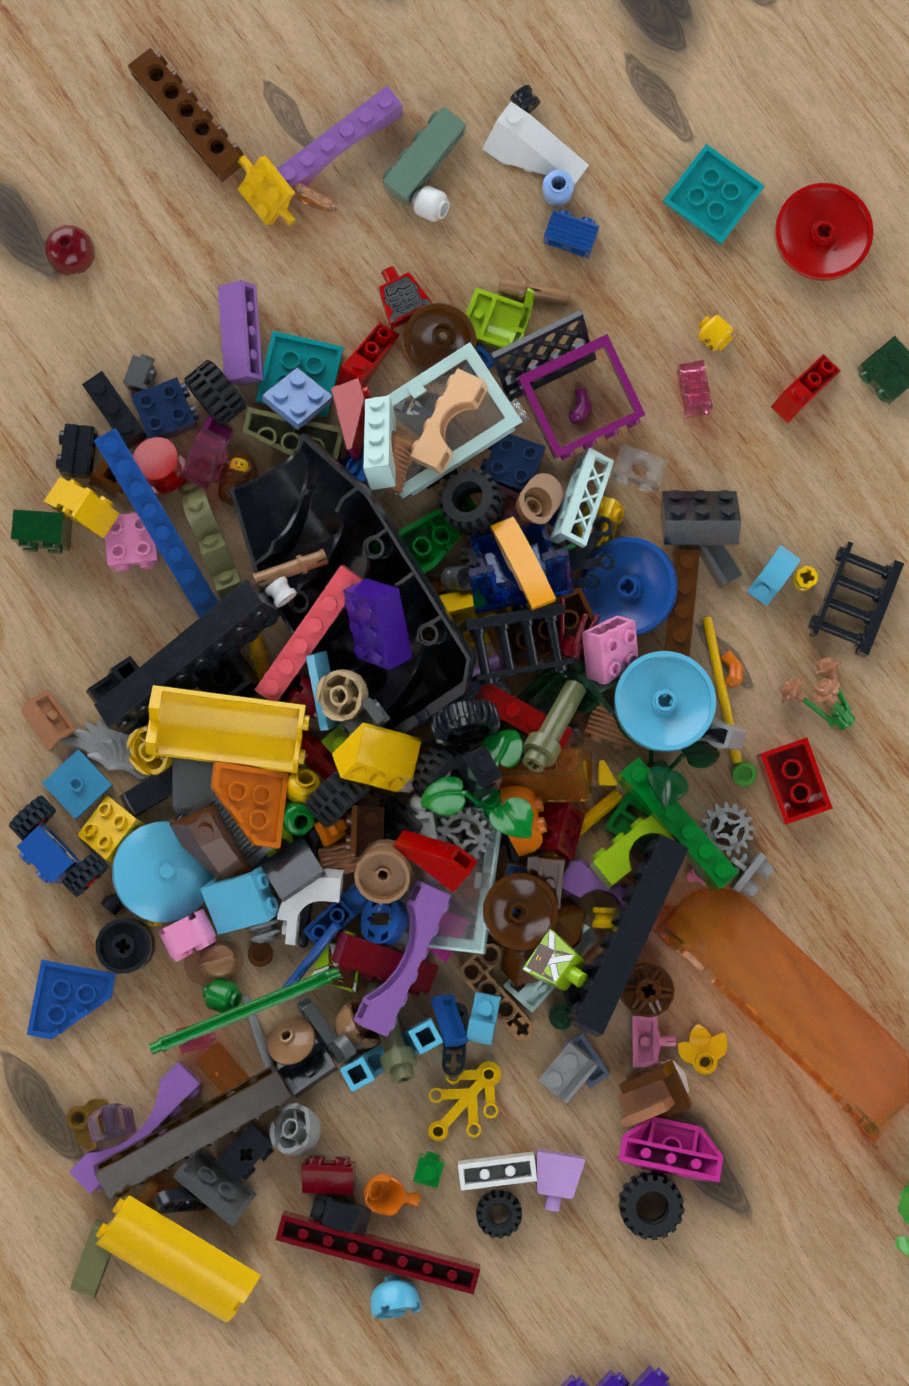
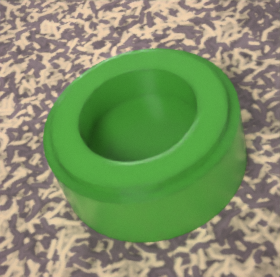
[731,762,757,787]

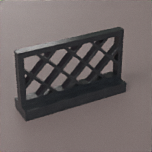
[491,310,597,402]

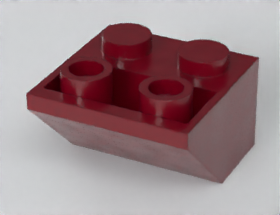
[301,1155,356,1195]

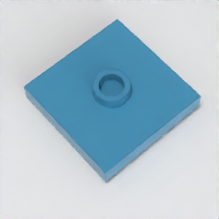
[42,749,113,820]

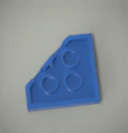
[27,960,117,1039]

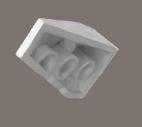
[482,102,589,186]

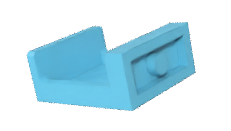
[200,867,279,935]

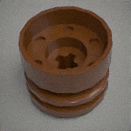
[620,962,675,1018]

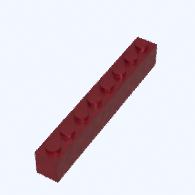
[275,1210,480,1295]

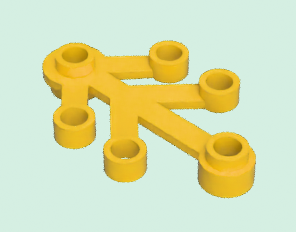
[428,1061,501,1141]

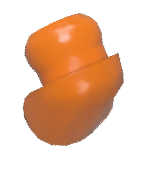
[721,650,744,688]

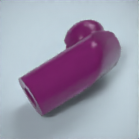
[568,388,591,424]

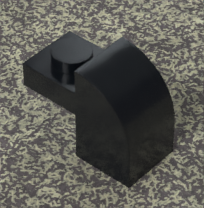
[86,656,139,703]
[310,1194,372,1234]

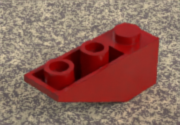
[336,322,400,386]
[771,354,841,423]
[393,830,477,893]

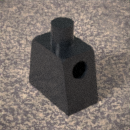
[454,745,502,801]

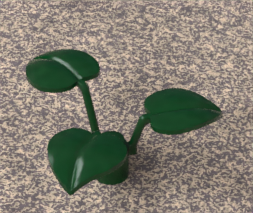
[612,712,720,808]

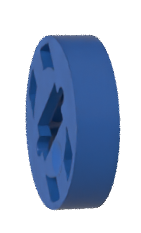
[360,899,409,946]

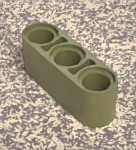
[70,1219,112,1298]

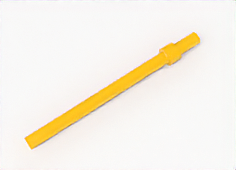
[702,617,742,764]

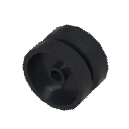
[95,918,155,974]

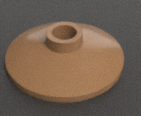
[268,1017,315,1065]

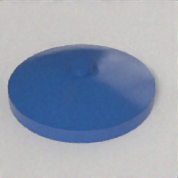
[581,537,678,636]

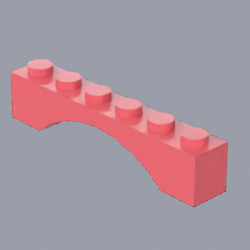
[255,565,364,702]

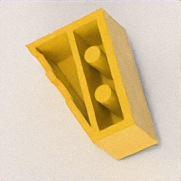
[43,477,120,539]

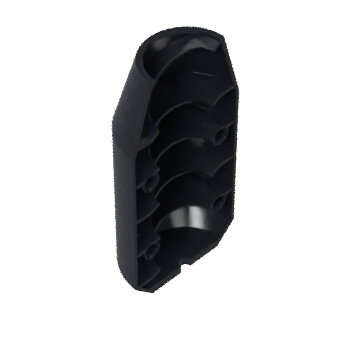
[229,434,477,734]

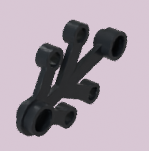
[547,516,616,597]

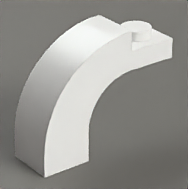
[277,869,344,945]

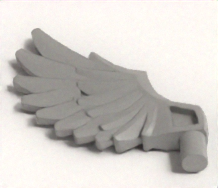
[61,720,154,781]

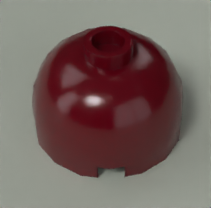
[45,225,95,276]
[282,673,317,719]

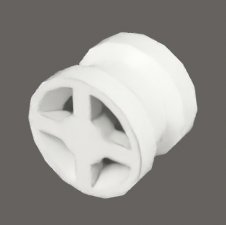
[265,576,297,608]

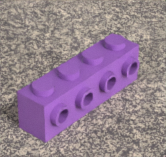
[218,280,263,386]

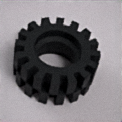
[476,1189,522,1239]

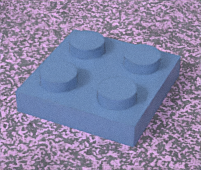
[262,368,333,430]

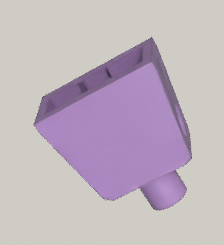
[536,1148,585,1212]

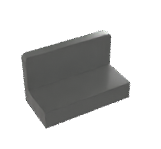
[695,545,742,588]

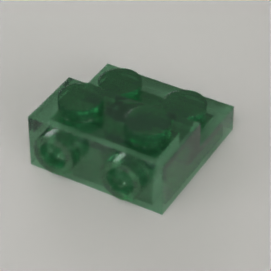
[857,336,909,405]

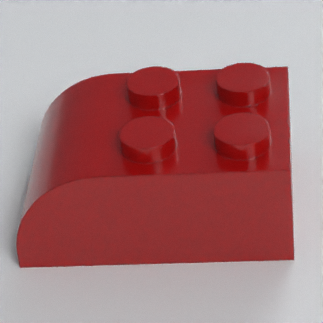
[756,737,833,825]

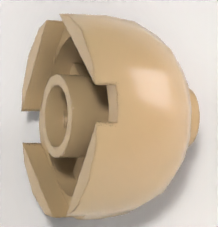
[316,669,369,721]

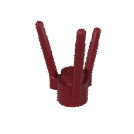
[559,597,600,660]

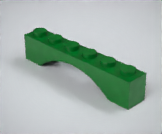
[614,757,739,891]

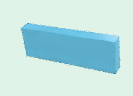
[306,651,341,731]

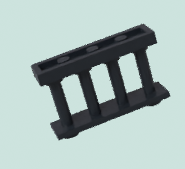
[808,542,904,658]
[460,603,575,686]

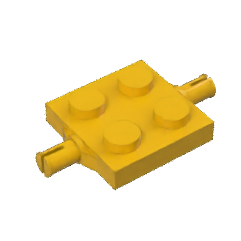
[238,155,296,226]

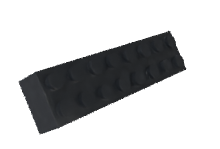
[94,579,284,735]
[567,834,689,1037]

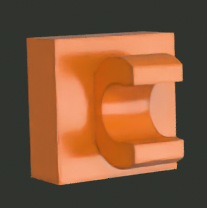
[314,818,348,846]

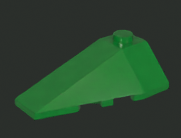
[399,496,477,573]

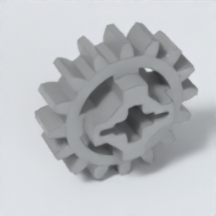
[700,802,755,857]
[436,807,492,859]

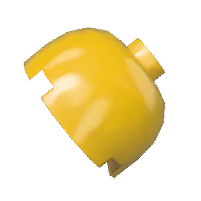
[127,725,173,775]

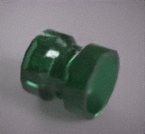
[548,1003,571,1030]

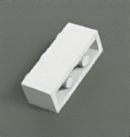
[458,1151,537,1190]

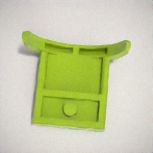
[466,287,534,358]

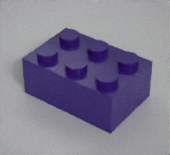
[343,578,412,670]

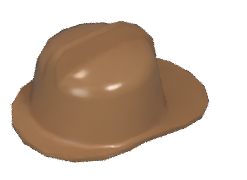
[516,473,563,524]
[184,940,244,985]

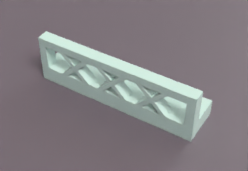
[550,448,614,548]
[503,924,600,1012]

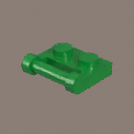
[604,792,656,852]

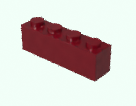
[331,931,439,996]

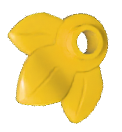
[678,1024,728,1075]

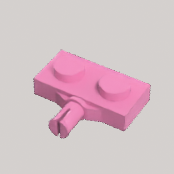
[632,1016,676,1067]

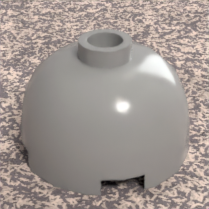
[270,1103,322,1156]

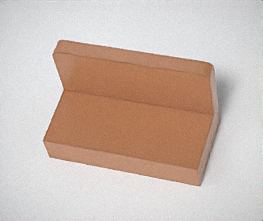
[21,689,77,751]
[618,1079,675,1129]

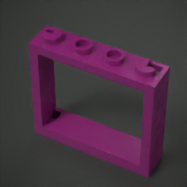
[516,334,646,461]

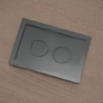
[172,1148,257,1226]

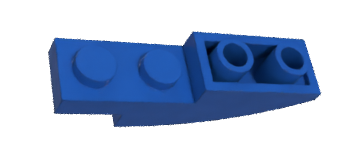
[303,883,369,944]

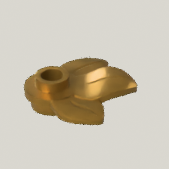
[66,1098,116,1150]

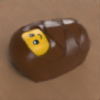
[218,452,258,506]

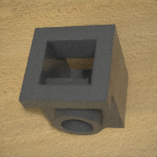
[123,354,156,392]

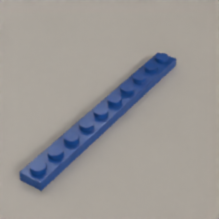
[94,428,219,618]

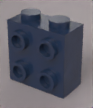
[131,377,199,439]
[480,434,546,494]

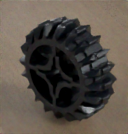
[431,698,500,748]

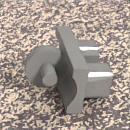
[729,852,774,898]

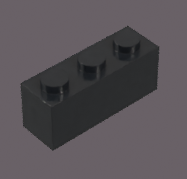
[82,371,147,449]

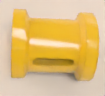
[792,566,818,591]

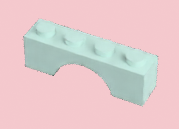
[363,395,396,490]

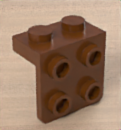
[619,1060,692,1119]

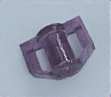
[87,1103,136,1142]

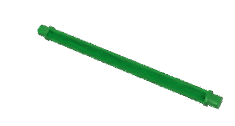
[149,967,342,1055]

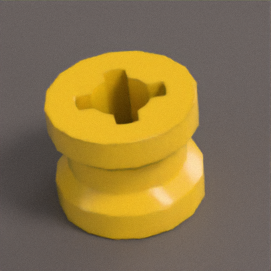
[592,907,617,928]

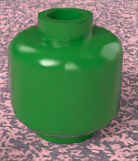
[283,801,315,836]
[202,978,242,1013]

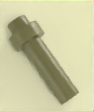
[522,680,586,772]
[365,981,418,1084]

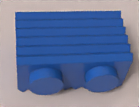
[543,209,599,258]

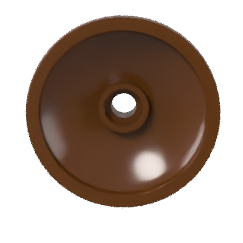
[404,303,477,376]
[483,873,558,950]

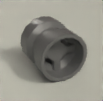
[441,566,476,591]

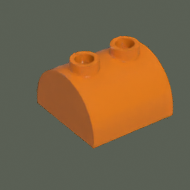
[500,786,547,856]

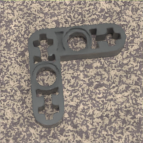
[296,997,356,1064]

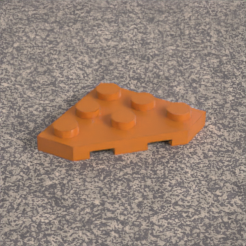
[211,762,289,849]

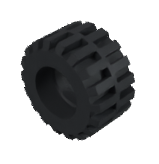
[184,359,246,427]
[438,468,506,536]
[412,744,473,807]
[305,770,371,828]
[618,1171,685,1240]

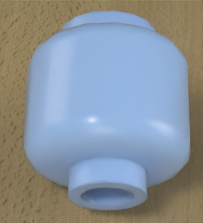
[542,170,574,206]

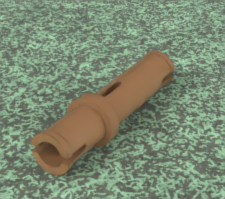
[497,277,572,307]
[252,549,328,587]

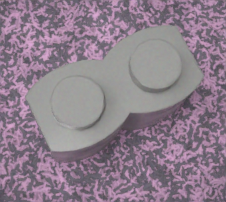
[698,718,747,750]

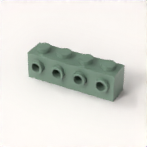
[382,107,466,206]

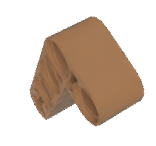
[460,943,534,1041]

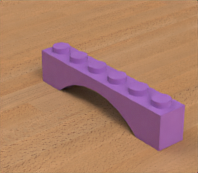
[277,85,403,199]
[354,880,451,1037]
[69,1060,202,1194]

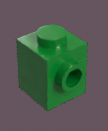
[413,1151,444,1188]

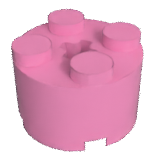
[158,909,217,962]

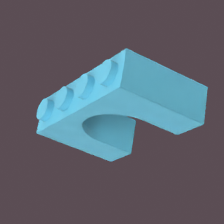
[340,1016,443,1092]

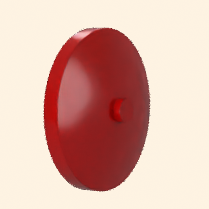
[774,183,874,281]

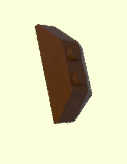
[501,897,586,986]

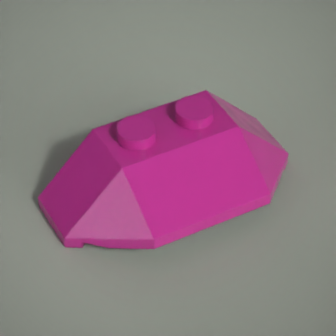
[618,1117,724,1182]

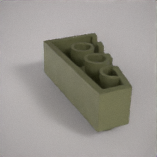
[243,407,345,462]

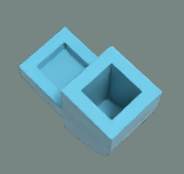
[747,545,801,606]
[467,991,501,1046]

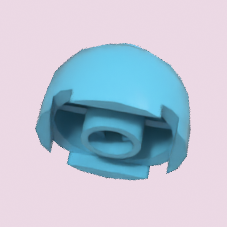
[370,1275,422,1319]

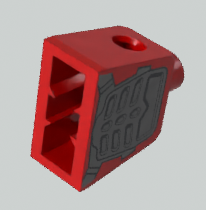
[378,266,432,330]

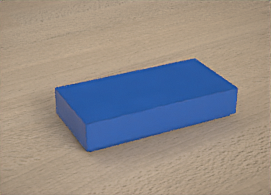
[431,994,468,1047]

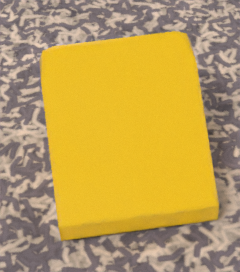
[597,760,618,787]

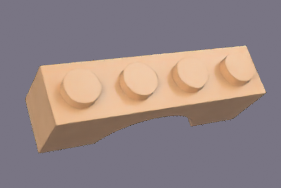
[411,368,488,475]

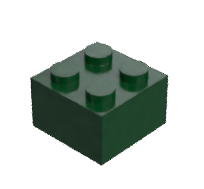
[11,509,72,554]

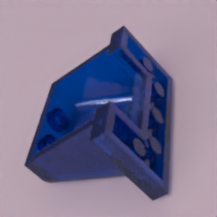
[468,523,573,614]

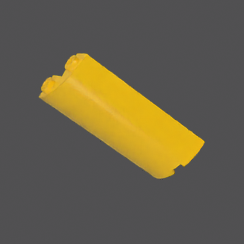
[145,685,310,774]
[95,1195,261,1323]

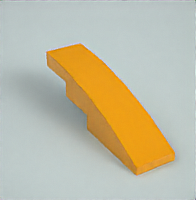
[490,517,556,610]

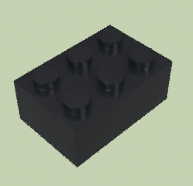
[660,490,741,545]

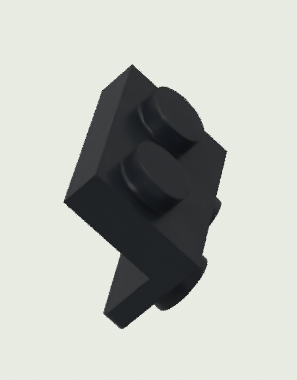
[276,1038,338,1098]

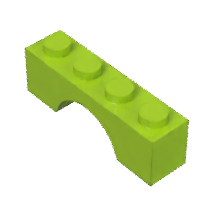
[589,815,672,889]

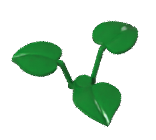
[421,730,533,838]

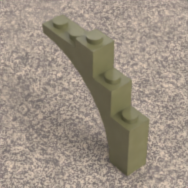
[178,478,242,600]

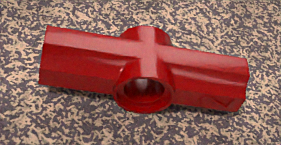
[301,730,338,780]

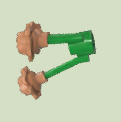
[780,657,855,730]

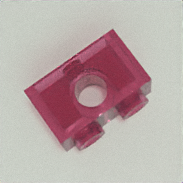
[181,428,230,490]

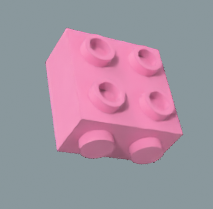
[105,513,161,572]
[582,615,639,684]

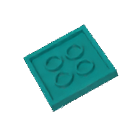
[662,144,765,246]
[255,330,344,419]

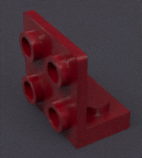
[537,802,585,861]

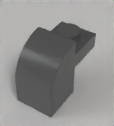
[340,697,390,737]

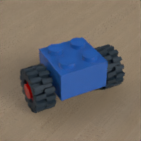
[9,795,109,897]

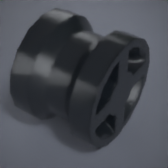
[510,85,541,113]

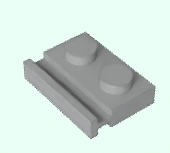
[538,1041,599,1104]

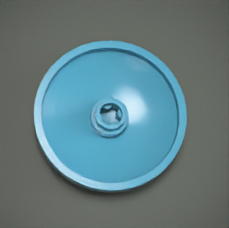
[614,651,716,752]
[112,822,213,923]

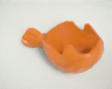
[363,1173,421,1216]

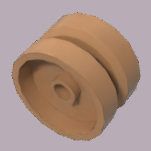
[354,839,414,904]

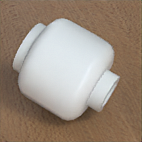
[412,186,450,222]

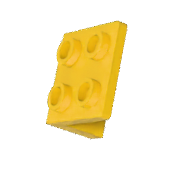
[78,796,147,863]

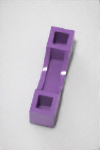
[562,858,630,908]

